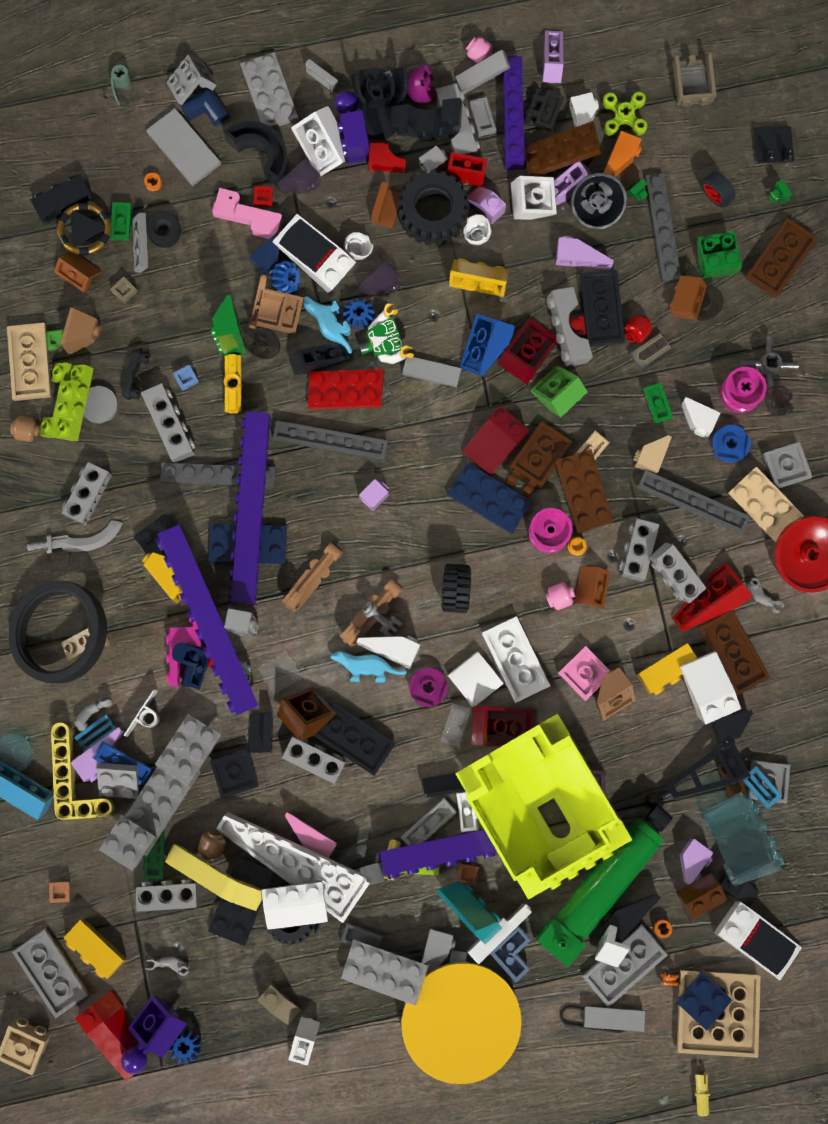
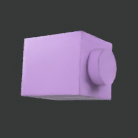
[359,479,389,511]

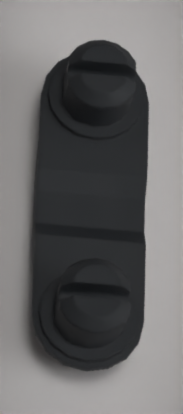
[121,348,151,401]

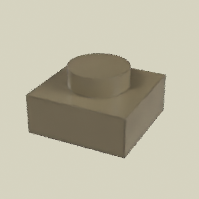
[110,277,138,304]

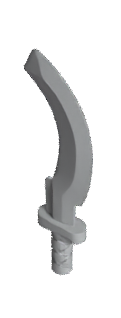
[27,520,122,554]

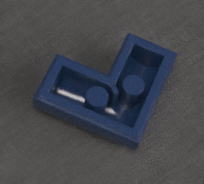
[179,88,230,127]
[172,642,210,690]

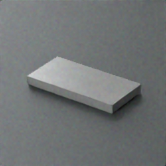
[146,108,221,187]
[582,924,668,1008]
[12,928,90,1019]

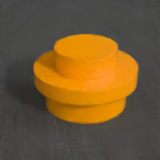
[567,537,587,556]

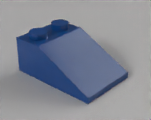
[459,314,515,376]

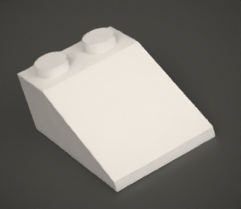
[291,106,345,178]
[357,636,420,669]
[680,651,741,724]

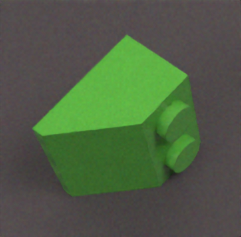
[530,365,587,417]

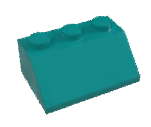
[436,881,502,944]

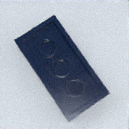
[447,463,532,535]
[209,524,287,565]

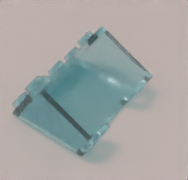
[700,792,785,886]

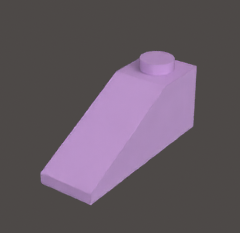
[543,30,564,83]
[554,161,592,206]
[556,236,614,270]
[70,727,124,783]

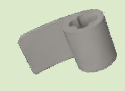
[354,862,385,886]

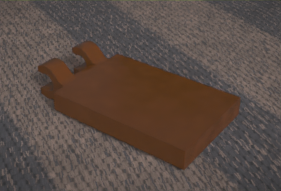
[507,421,572,497]

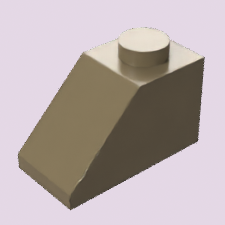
[258,982,302,1025]

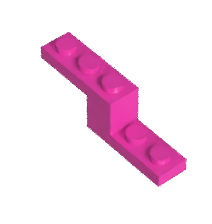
[166,618,203,687]

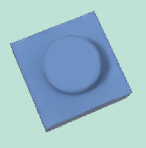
[173,365,199,391]

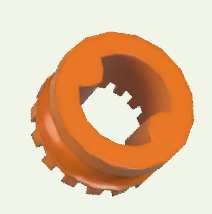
[144,173,162,192]
[653,919,672,938]
[661,973,679,986]

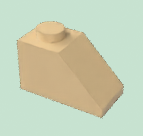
[634,435,672,474]

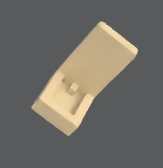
[61,628,110,660]

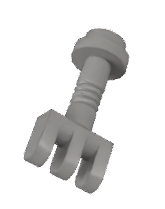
[362,602,402,637]

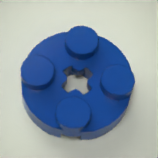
[711,425,751,463]

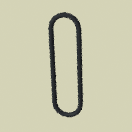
[560,1006,626,1033]

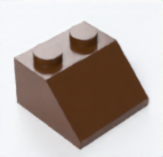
[277,687,336,741]
[676,873,727,923]

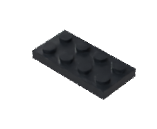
[579,270,625,347]
[313,700,396,776]
[208,856,274,946]

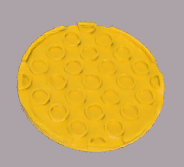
[401,962,521,1084]

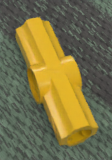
[224,354,243,413]

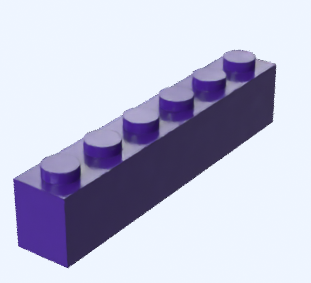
[502,56,525,170]
[378,830,497,879]

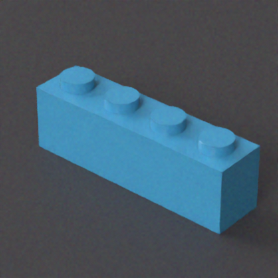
[0,761,54,820]

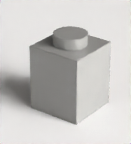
[419,145,448,173]

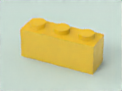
[636,643,697,695]
[64,918,127,979]

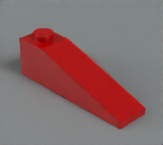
[672,562,753,631]
[75,990,136,1081]

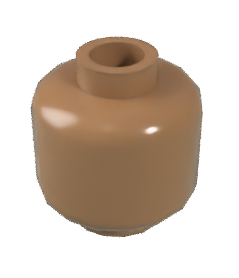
[10,416,40,442]
[198,830,226,861]

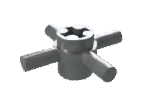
[741,336,799,393]

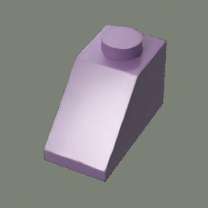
[468,186,506,225]

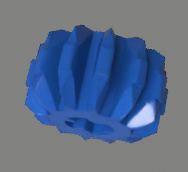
[270,261,302,293]
[343,297,375,330]
[168,1029,202,1065]

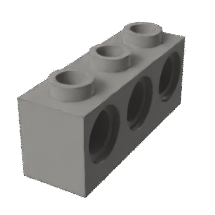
[62,462,112,526]
[619,518,659,582]
[649,543,706,603]
[224,608,259,638]
[282,737,346,784]
[136,879,199,912]

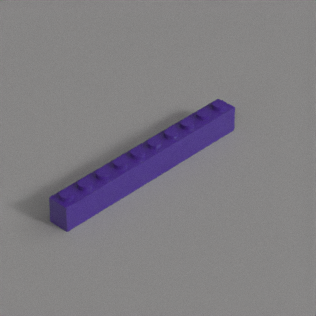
[228,412,271,605]
[155,524,258,715]

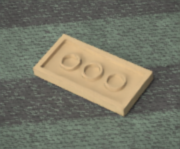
[7,323,52,401]
[729,467,805,542]

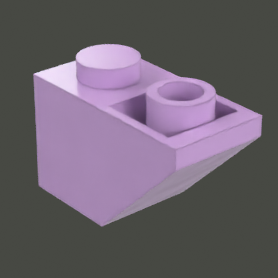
[679,838,713,885]

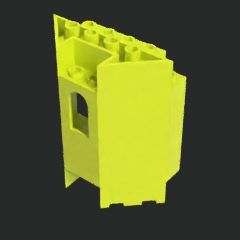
[455,714,632,899]

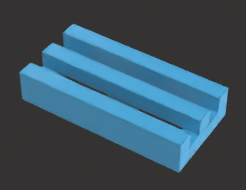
[74,714,117,752]
[743,766,782,809]

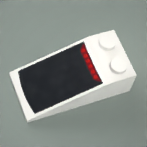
[272,214,356,293]
[714,900,802,980]

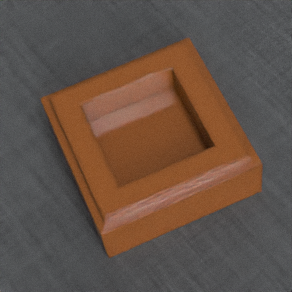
[456,862,479,886]

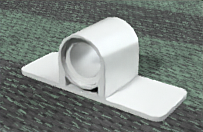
[124,689,160,737]

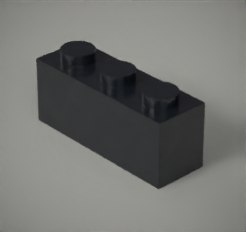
[30,174,93,225]

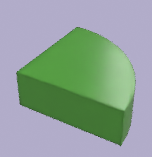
[46,329,64,351]

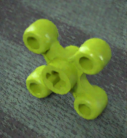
[602,91,648,136]

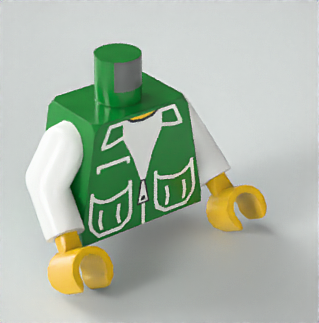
[358,304,414,364]

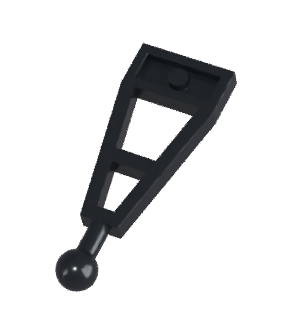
[645,740,751,808]

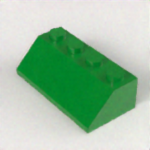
[210,295,247,357]

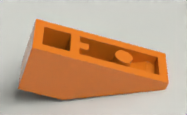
[604,131,642,177]

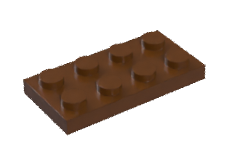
[524,121,601,177]
[745,218,818,298]
[554,449,614,533]
[697,610,771,696]

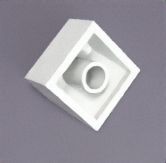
[511,176,557,220]

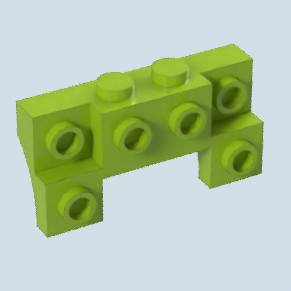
[39,363,94,441]

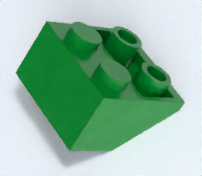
[697,231,742,280]

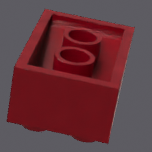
[496,318,558,385]
[462,405,529,476]
[471,706,534,747]

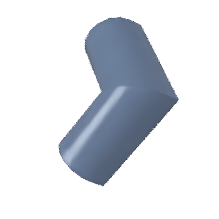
[490,926,531,983]

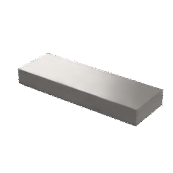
[456,50,511,94]
[132,213,148,273]
[402,357,461,388]
[401,798,457,846]
[584,1006,645,1032]

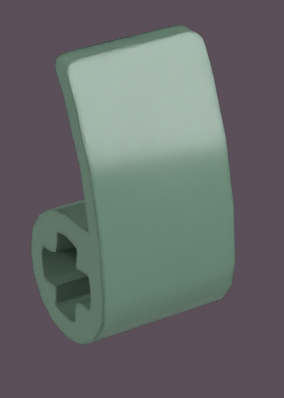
[111,65,131,106]

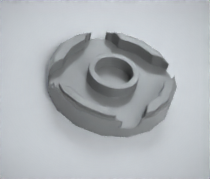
[84,386,118,424]

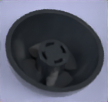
[571,173,627,229]

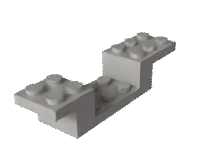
[99,714,221,872]

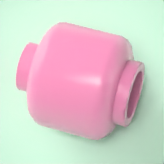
[466,36,493,64]
[546,582,576,610]

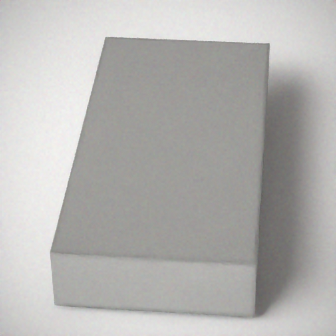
[305,59,338,93]
[469,96,496,137]

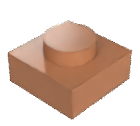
[49,881,71,903]

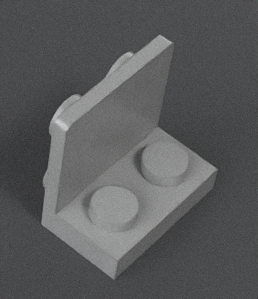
[167,55,217,105]

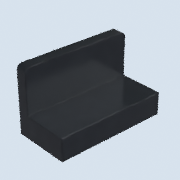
[249,713,274,753]
[422,773,464,798]

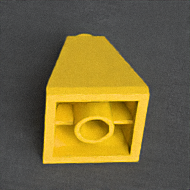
[142,552,182,604]

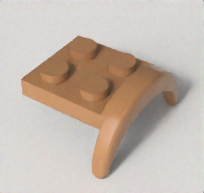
[249,275,304,335]

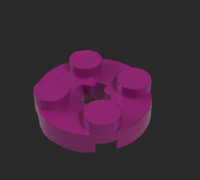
[409,668,448,707]

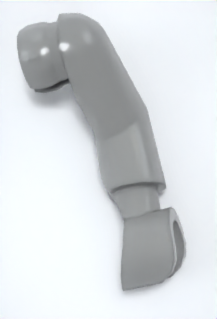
[748,578,785,613]
[74,695,113,731]
[145,956,190,976]

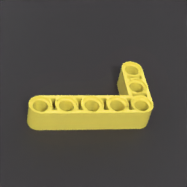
[51,723,115,820]
[164,844,262,911]

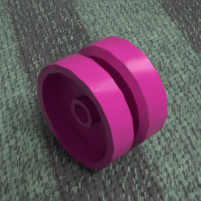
[720,367,767,414]
[528,508,573,554]

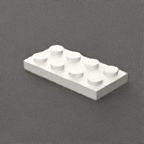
[482,616,550,703]

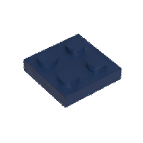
[675,972,733,1030]

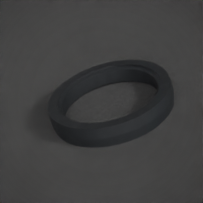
[9,580,107,684]

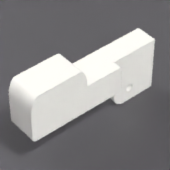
[467,904,532,964]

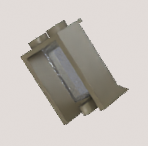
[672,53,716,107]

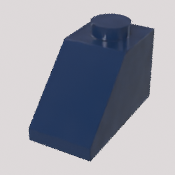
[249,233,281,277]

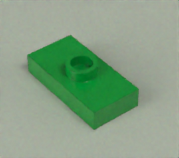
[110,202,132,241]
[642,383,673,425]

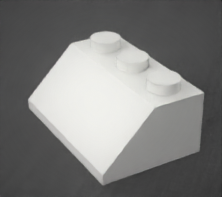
[262,881,328,929]

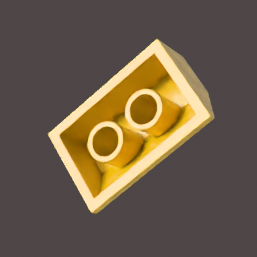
[449,258,509,297]

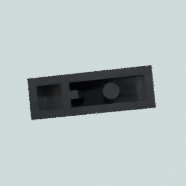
[289,343,352,376]
[601,894,661,942]

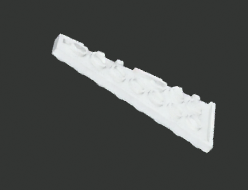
[216,812,372,923]

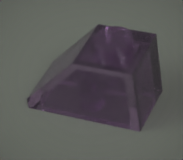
[278,159,321,193]
[359,262,401,296]

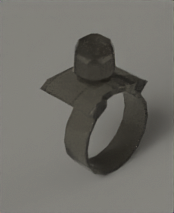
[765,385,794,415]

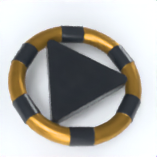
[57,203,111,255]

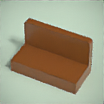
[371,182,400,228]
[54,252,101,293]
[574,566,610,609]

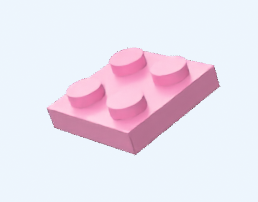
[558,646,610,701]

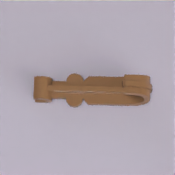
[281,543,343,612]
[339,579,403,647]

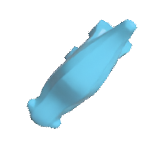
[303,296,352,354]
[330,651,407,683]

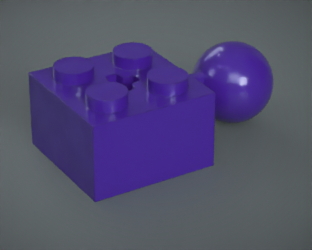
[335,91,369,164]
[121,995,187,1074]

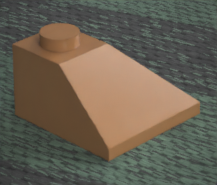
[60,308,101,355]
[597,667,636,721]

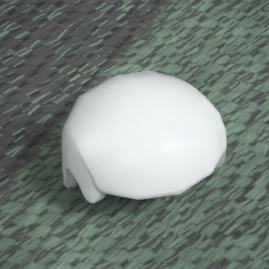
[463,214,492,245]
[344,232,374,260]

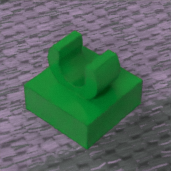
[625,178,648,201]
[768,179,793,204]

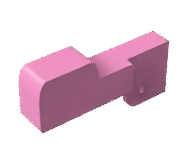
[212,188,283,239]

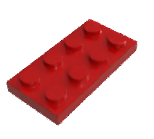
[308,369,384,410]

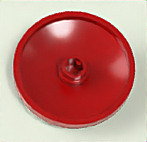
[774,516,828,593]

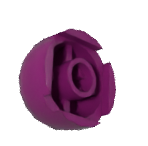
[406,65,435,103]

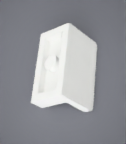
[595,925,630,967]

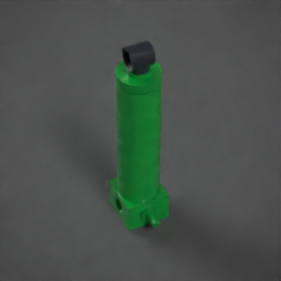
[533,804,673,967]

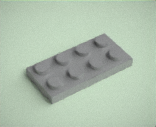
[240,52,299,129]
[341,940,429,1005]

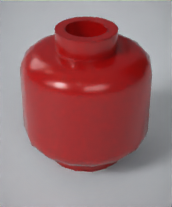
[624,315,652,343]

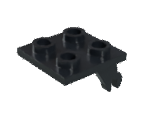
[754,126,794,164]

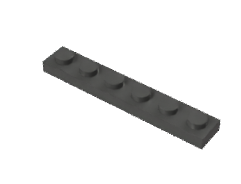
[645,173,681,283]
[273,420,388,460]
[160,463,276,487]
[637,470,751,535]

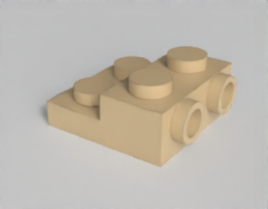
[0,1018,51,1075]

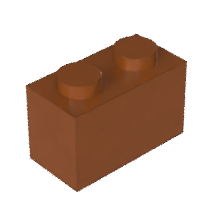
[670,276,707,320]

